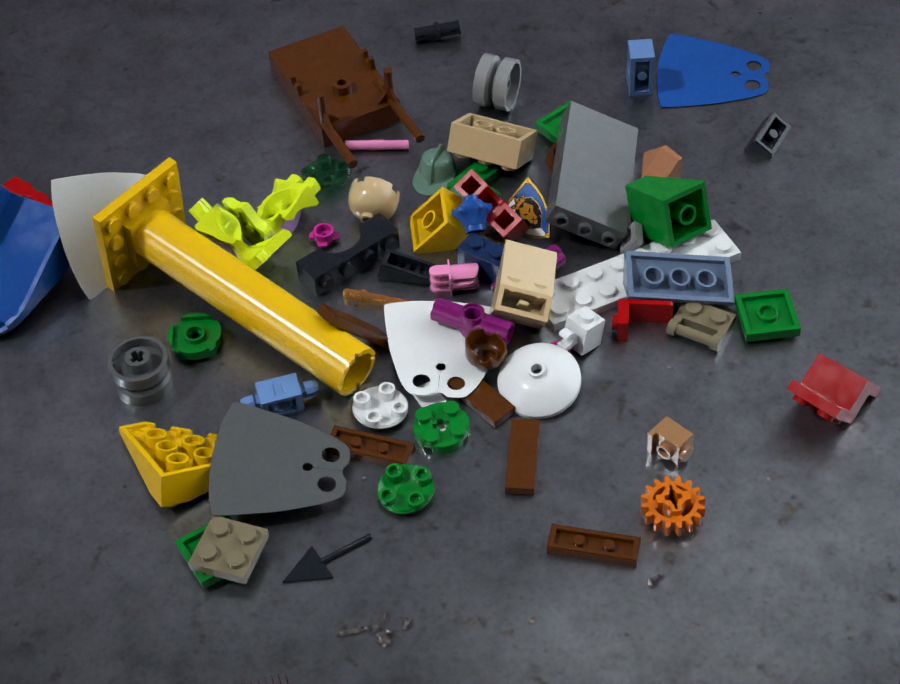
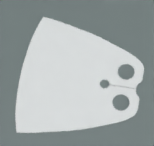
[51,172,146,300]
[384,301,491,398]

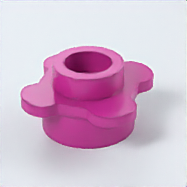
[309,223,340,248]

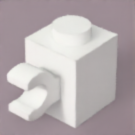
[557,306,605,356]

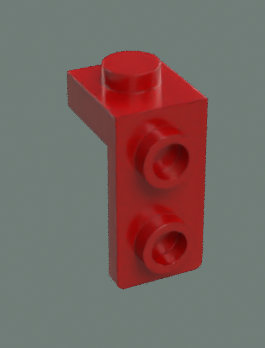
[612,299,673,342]

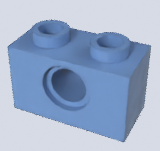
[626,39,655,96]

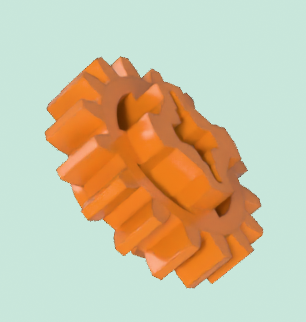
[640,476,706,536]

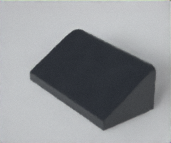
[745,112,792,159]

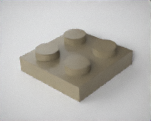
[188,515,269,584]

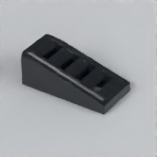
[377,248,436,285]

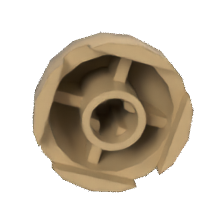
[348,176,400,223]

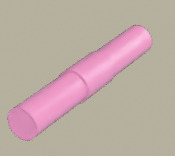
[345,140,409,150]

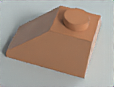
[641,145,683,178]

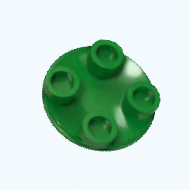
[377,463,435,514]

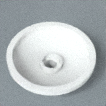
[498,343,581,419]

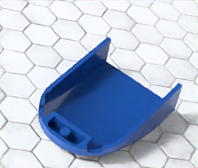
[0,184,70,336]

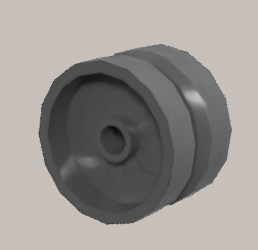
[107,335,175,406]

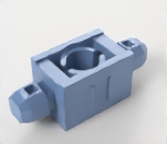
[240,373,319,416]

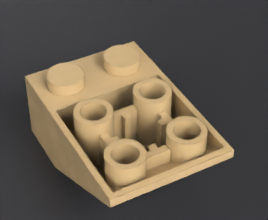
[489,239,557,329]

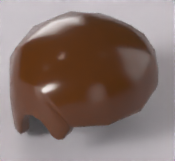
[465,327,507,370]

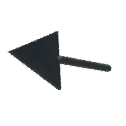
[283,534,372,583]

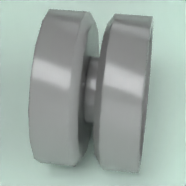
[473,53,521,112]

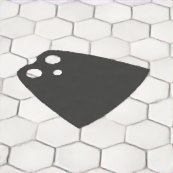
[209,401,350,515]

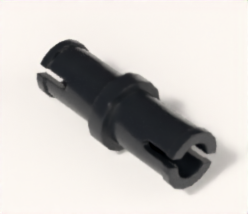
[413,20,461,42]

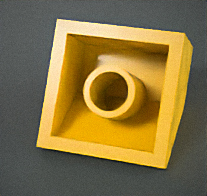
[409,187,469,254]

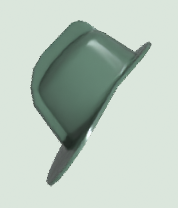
[412,143,459,196]

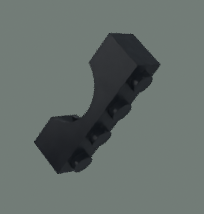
[296,213,400,297]

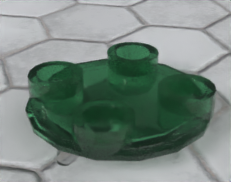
[301,154,351,190]

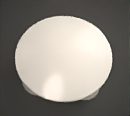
[352,382,408,429]

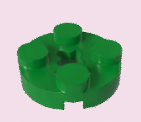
[167,313,223,360]
[413,400,470,454]

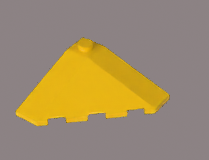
[119,421,218,508]

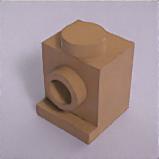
[647,416,694,465]

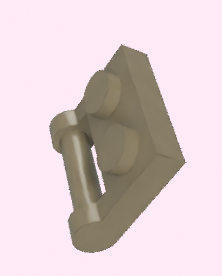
[666,302,736,352]

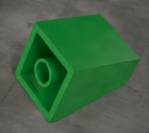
[625,176,712,248]

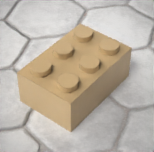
[447,113,538,171]

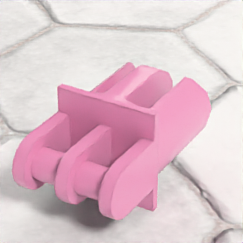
[429,259,480,297]

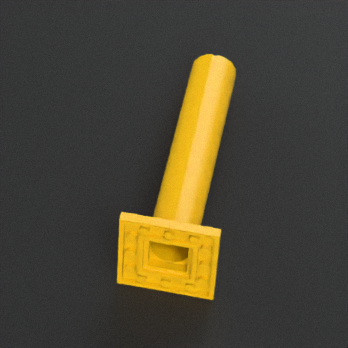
[92,157,375,396]

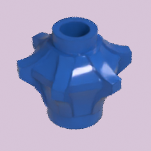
[452,194,493,234]

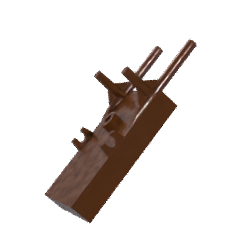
[268,26,425,168]

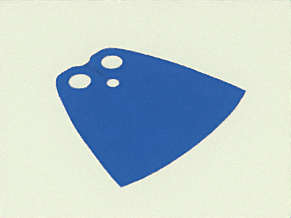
[657,33,770,107]

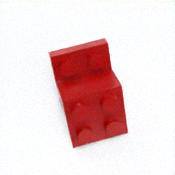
[787,353,882,425]

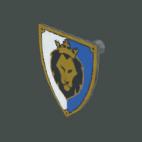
[507,177,551,238]

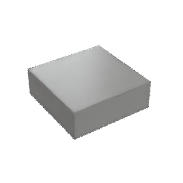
[620,221,643,254]

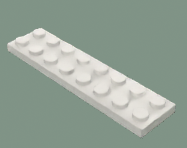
[548,220,741,332]

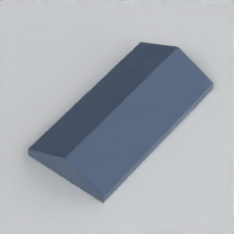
[623,250,735,305]

